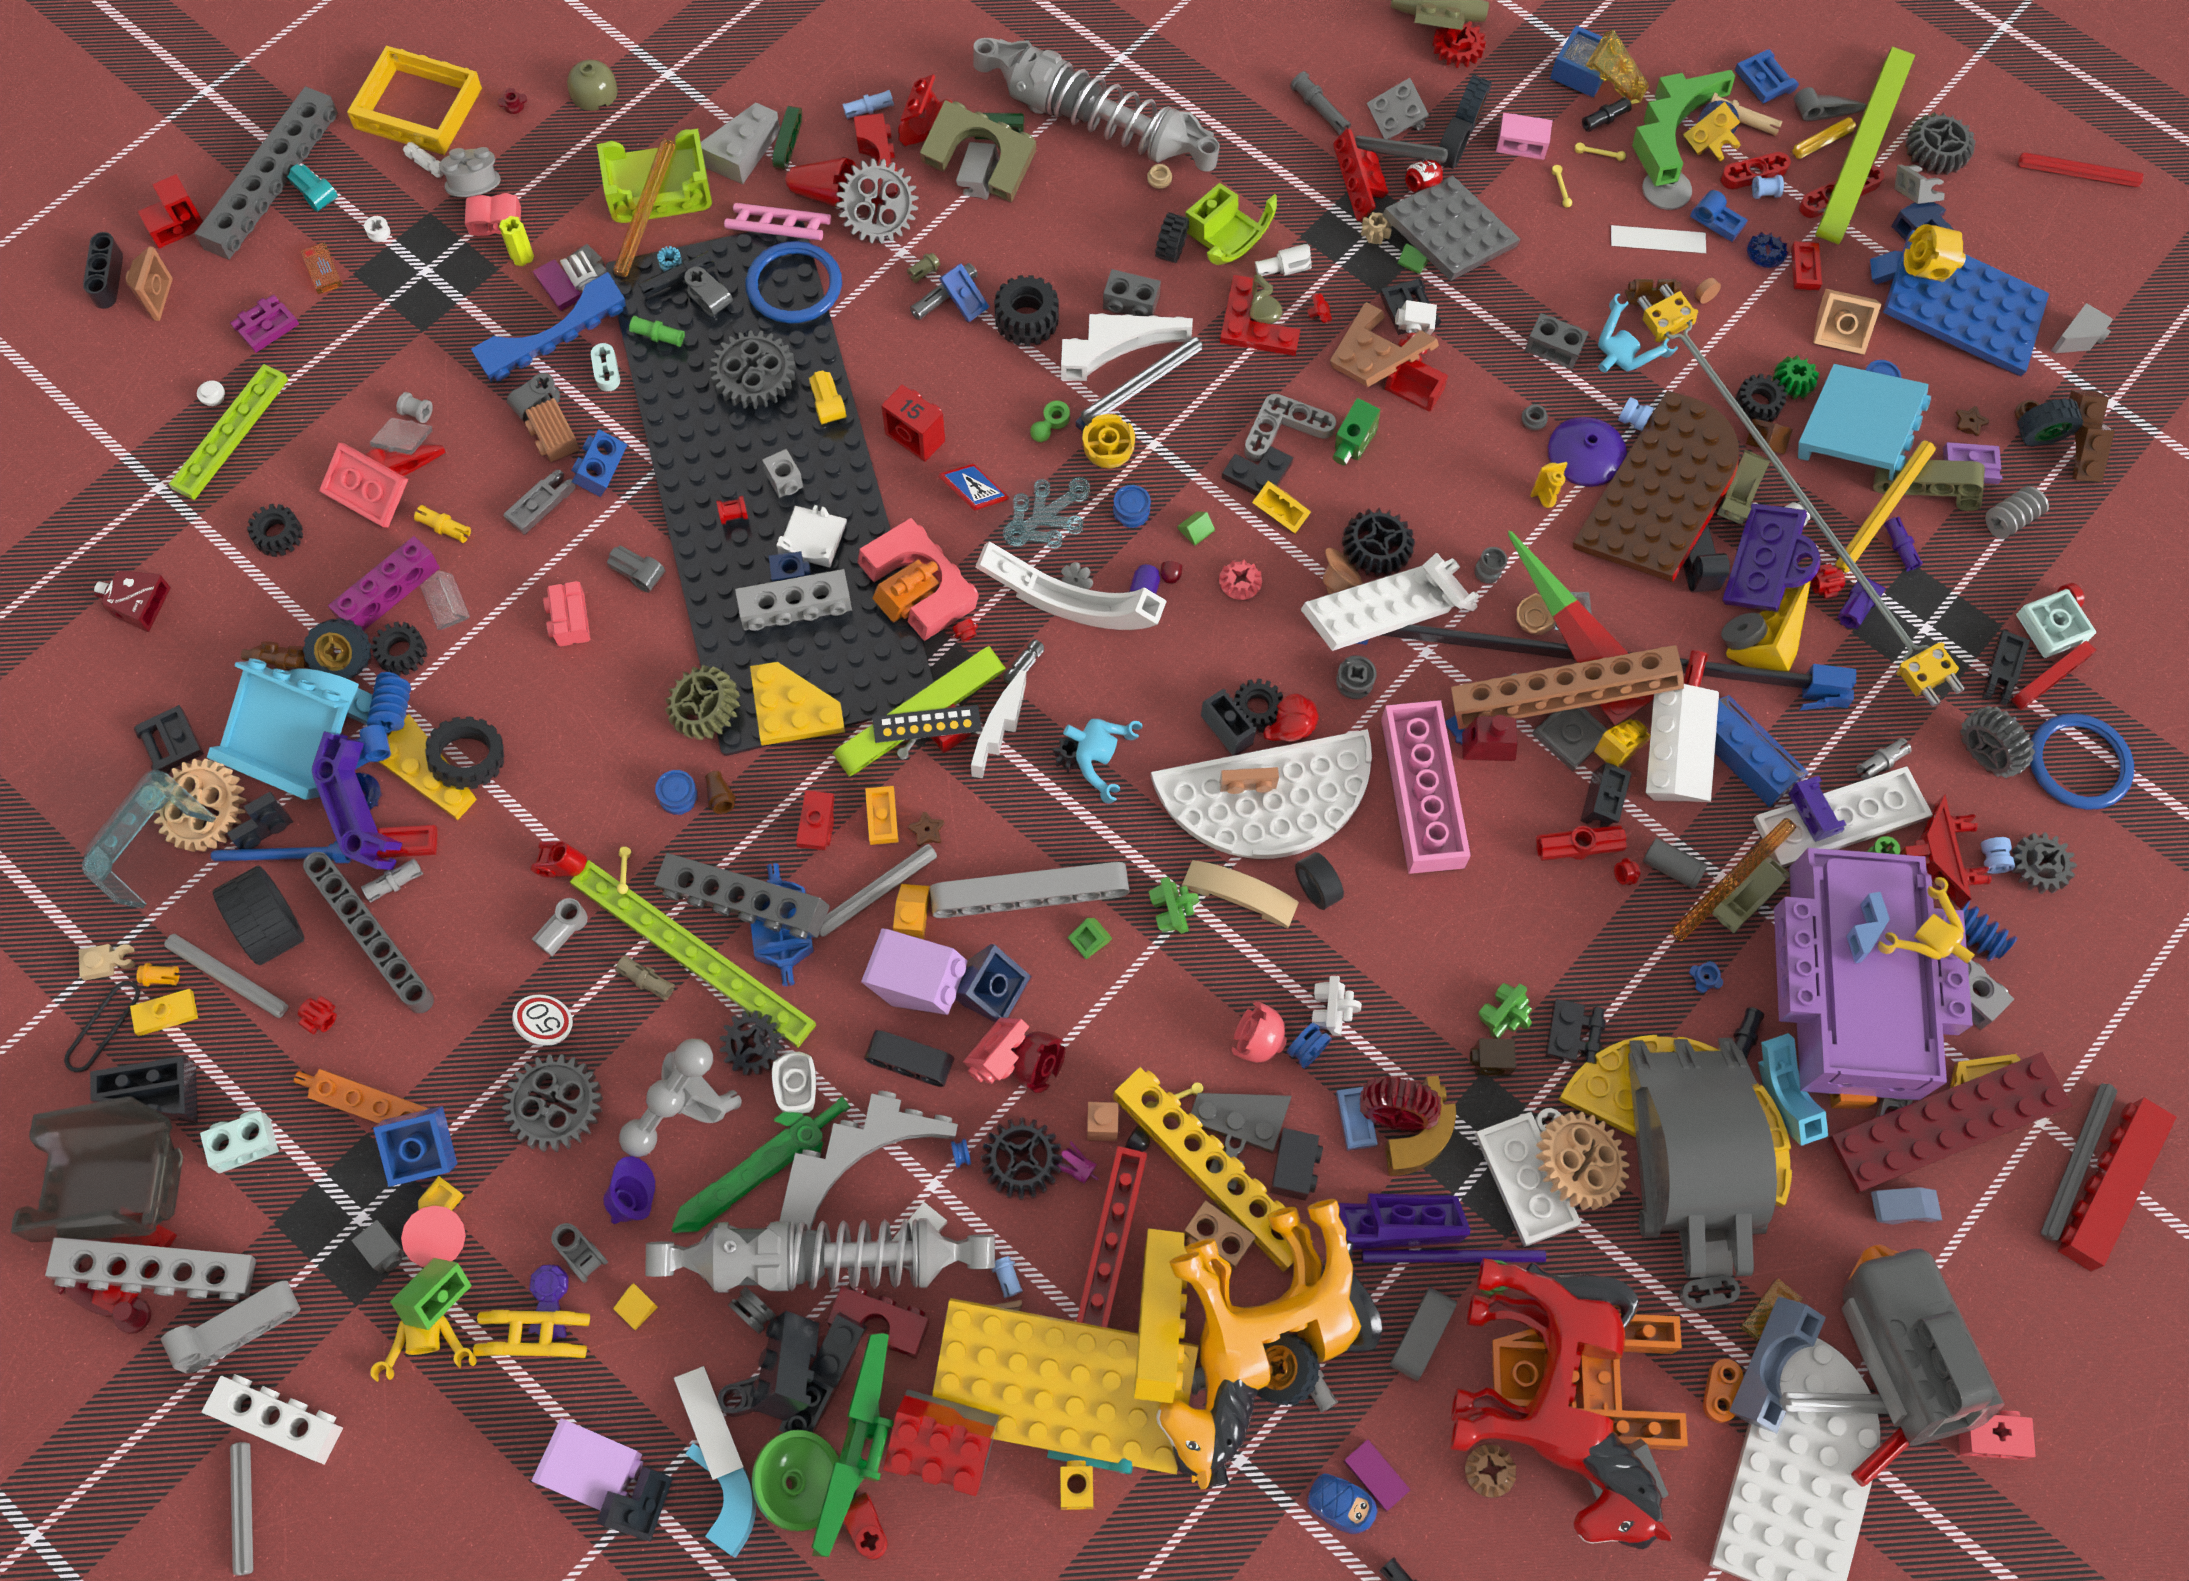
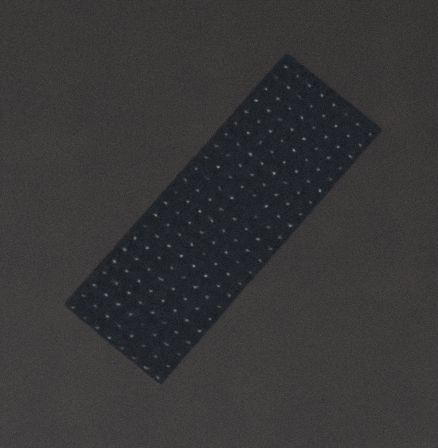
[606,221,934,756]

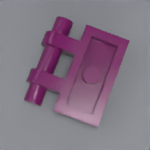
[230,294,299,353]

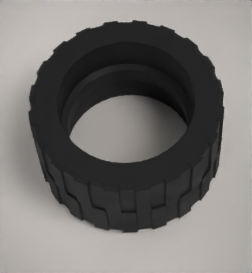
[213,866,305,966]

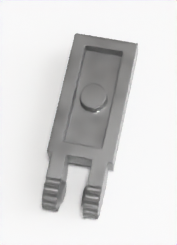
[503,469,576,535]

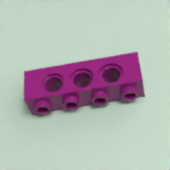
[328,536,440,631]

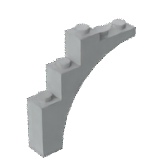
[780,1091,958,1230]

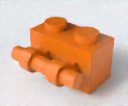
[872,559,940,622]

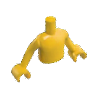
[1877,877,1975,964]
[370,1315,477,1382]

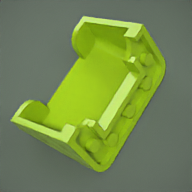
[597,129,712,223]

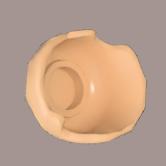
[1517,593,1556,635]

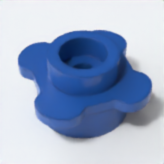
[1689,961,1723,993]

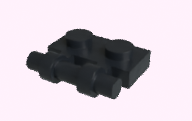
[1545,999,1606,1064]

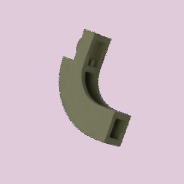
[1717,450,1770,524]
[1712,856,1790,933]

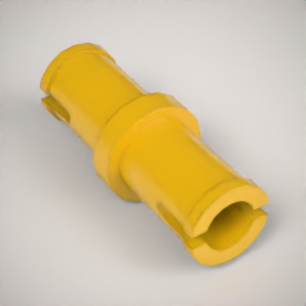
[414,505,471,543]

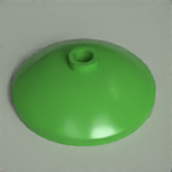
[752,1430,839,1531]

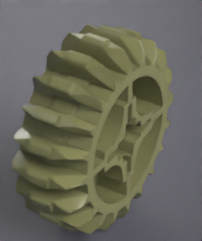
[665,665,740,741]

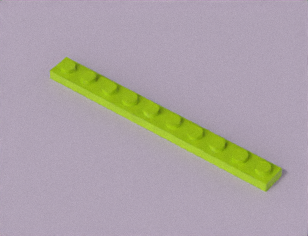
[570,860,816,1048]

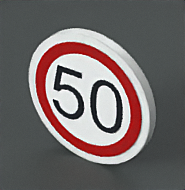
[512,995,573,1045]

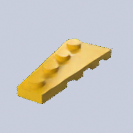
[378,714,477,821]

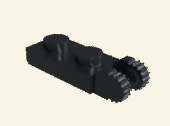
[1982,630,2030,706]

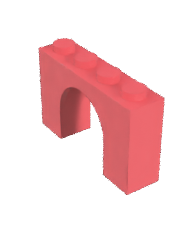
[857,518,979,641]

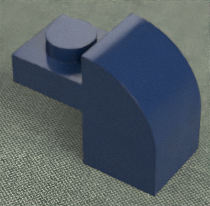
[1891,202,1954,241]

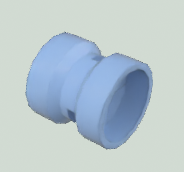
[1618,397,1654,432]
[1980,837,2015,874]

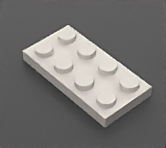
[1475,1112,1582,1247]

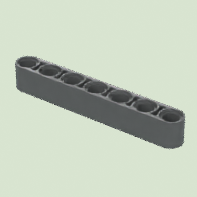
[303,852,434,1013]

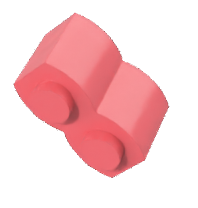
[465,193,521,236]

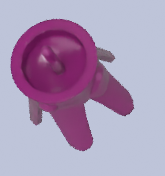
[1056,1141,1099,1184]

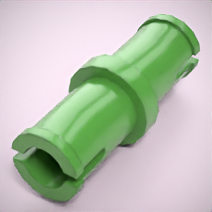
[629,316,685,347]

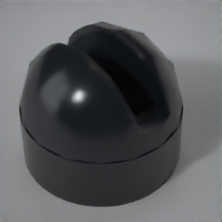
[1124,1126,1150,1152]

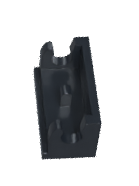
[1580,762,1632,828]

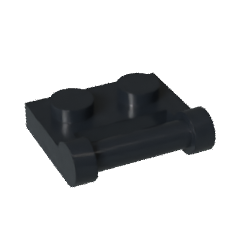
[1380,279,1441,335]
[134,705,204,777]

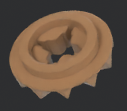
[1465,1444,1516,1498]

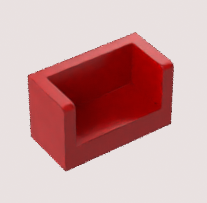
[1384,359,1449,412]

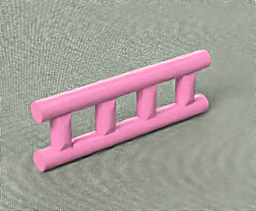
[724,203,831,240]

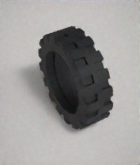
[425,716,504,790]

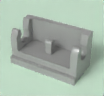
[956,142,1000,200]
[1895,164,1945,204]

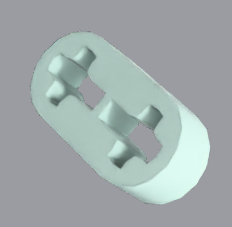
[591,343,620,391]

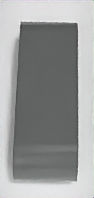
[1389,1287,1457,1382]

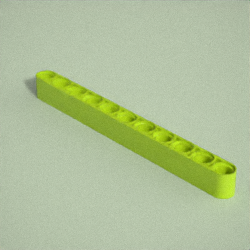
[1815,46,1915,245]

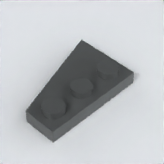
[1191,1093,1292,1153]

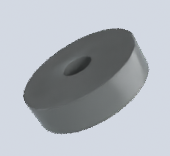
[1721,613,1768,650]

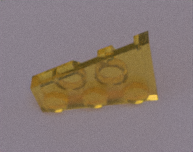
[1586,29,1650,104]

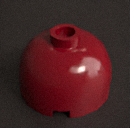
[1011,1031,1066,1093]

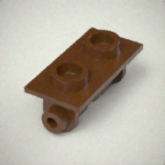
[1625,279,1681,306]

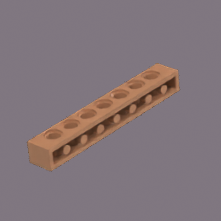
[1451,645,1684,729]

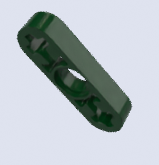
[772,106,802,169]

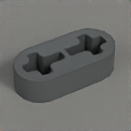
[1679,1276,1740,1310]

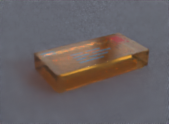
[300,242,343,294]

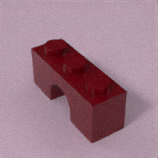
[827,1286,930,1359]

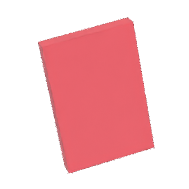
[319,443,408,528]

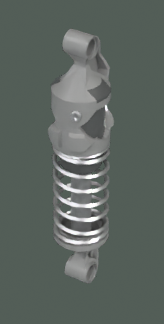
[645,1218,995,1293]

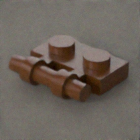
[241,641,309,670]

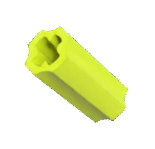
[499,216,534,266]

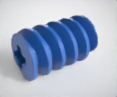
[366,672,411,733]
[1960,901,2017,962]

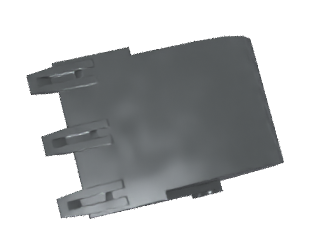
[1628,1038,1777,1278]

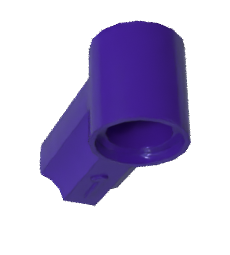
[1837,577,1886,629]

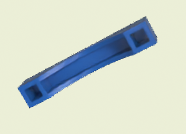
[471,272,626,382]

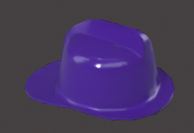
[603,1156,655,1224]

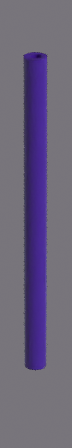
[1362,1250,1546,1263]

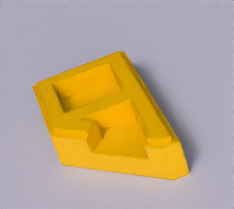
[418,1176,464,1211]

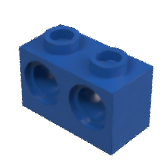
[571,429,628,497]

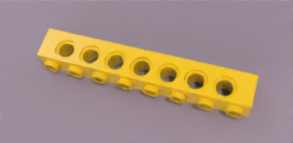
[1113,1067,1313,1272]

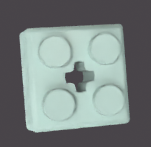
[2016,589,2096,658]

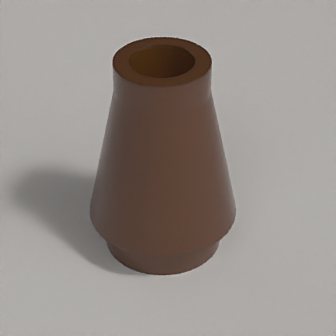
[705,771,736,814]

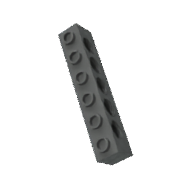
[654,853,830,940]

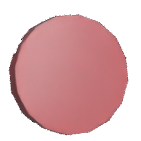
[401,1205,466,1267]

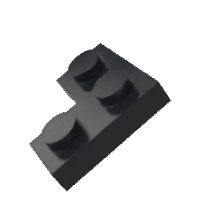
[1222,446,1294,496]
[227,792,293,849]
[596,1467,673,1542]

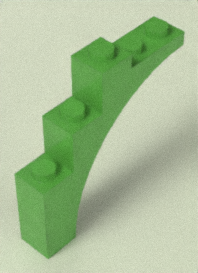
[1632,70,1735,186]

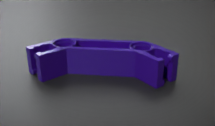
[311,731,402,870]

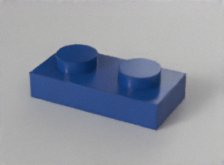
[938,263,990,322]

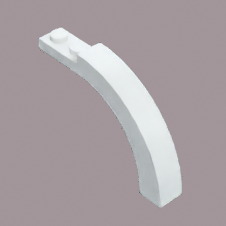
[975,542,1166,630]

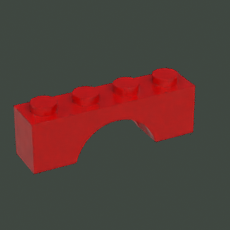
[854,113,897,212]

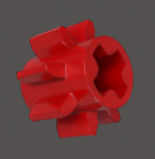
[1811,563,1845,599]
[298,995,337,1035]

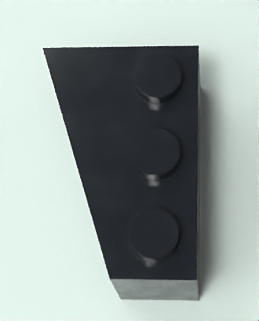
[90,1056,198,1123]
[750,1311,820,1421]

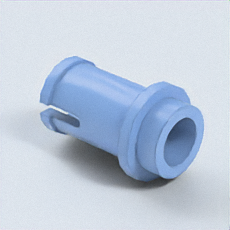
[992,1256,1023,1298]

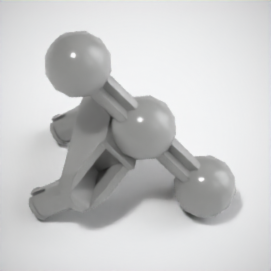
[619,1039,742,1157]

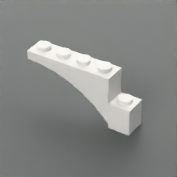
[1061,313,1193,381]

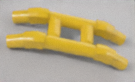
[473,1310,590,1358]

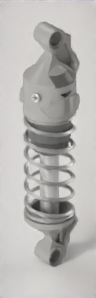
[973,38,1220,171]

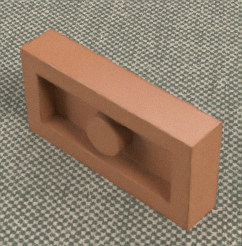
[1219,767,1279,794]

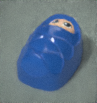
[1307,1473,1378,1535]

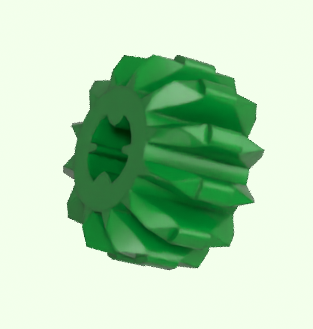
[1772,355,1819,401]

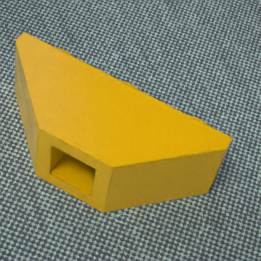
[1594,719,1651,767]

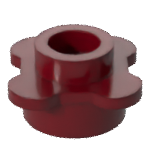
[497,88,527,114]

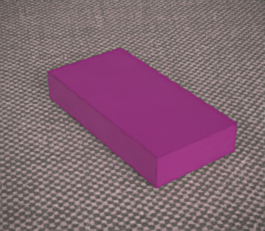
[533,259,581,311]
[1343,1439,1410,1512]

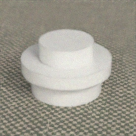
[197,381,225,407]

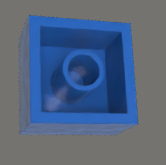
[373,1106,458,1187]

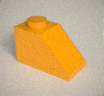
[893,884,930,940]

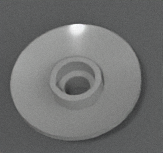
[1642,173,1692,210]

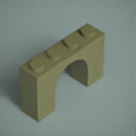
[920,100,1037,203]

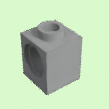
[762,449,803,498]

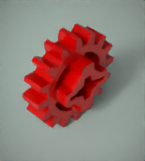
[1432,21,1486,68]

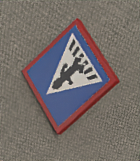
[938,464,1009,511]

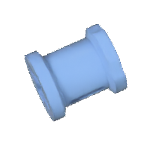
[1752,175,1784,199]

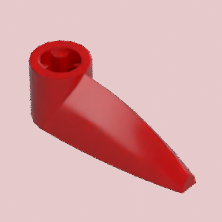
[366,445,446,476]

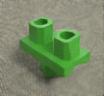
[1149,877,1199,934]
[1479,983,1532,1039]

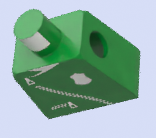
[1332,398,1381,466]

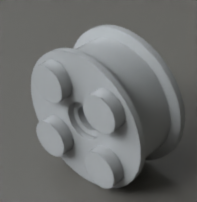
[439,147,501,197]

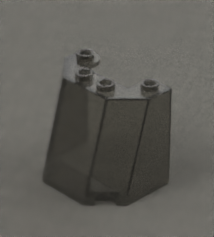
[11,1096,183,1243]

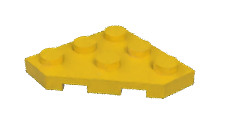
[750,662,845,745]

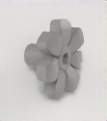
[1061,562,1093,590]

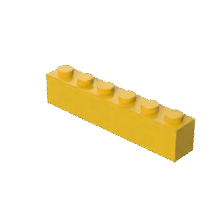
[1134,1229,1187,1403]

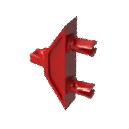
[1900,794,1992,909]

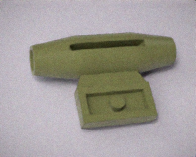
[1390,0,1489,30]

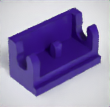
[1788,776,1847,842]

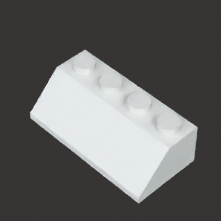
[1646,684,1719,802]

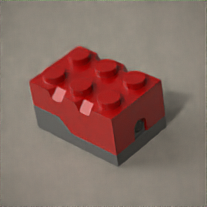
[883,1389,999,1496]

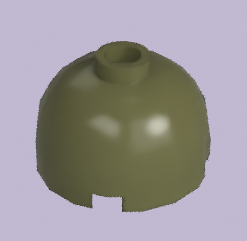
[567,59,618,111]

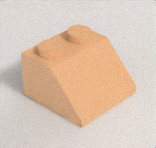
[1813,289,1881,355]

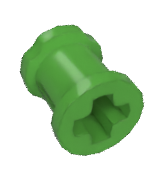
[1867,836,1900,855]

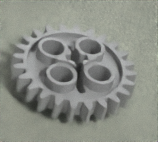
[836,158,919,244]

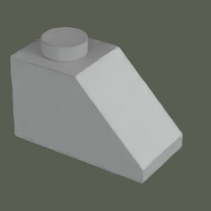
[2051,303,2113,353]

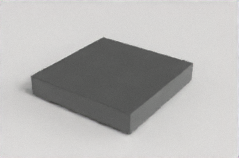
[1532,707,1608,771]

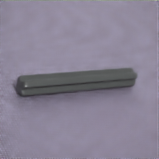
[1355,135,1448,163]

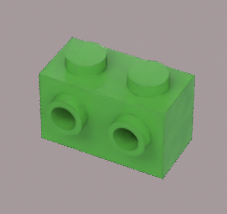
[390,1258,472,1330]

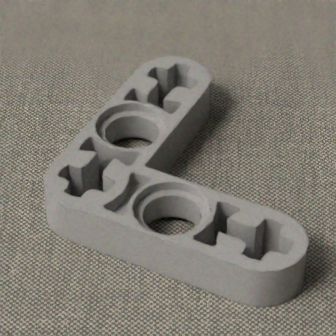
[1244,394,1336,462]

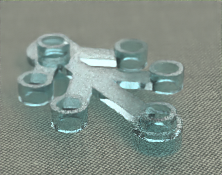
[1003,477,1090,549]

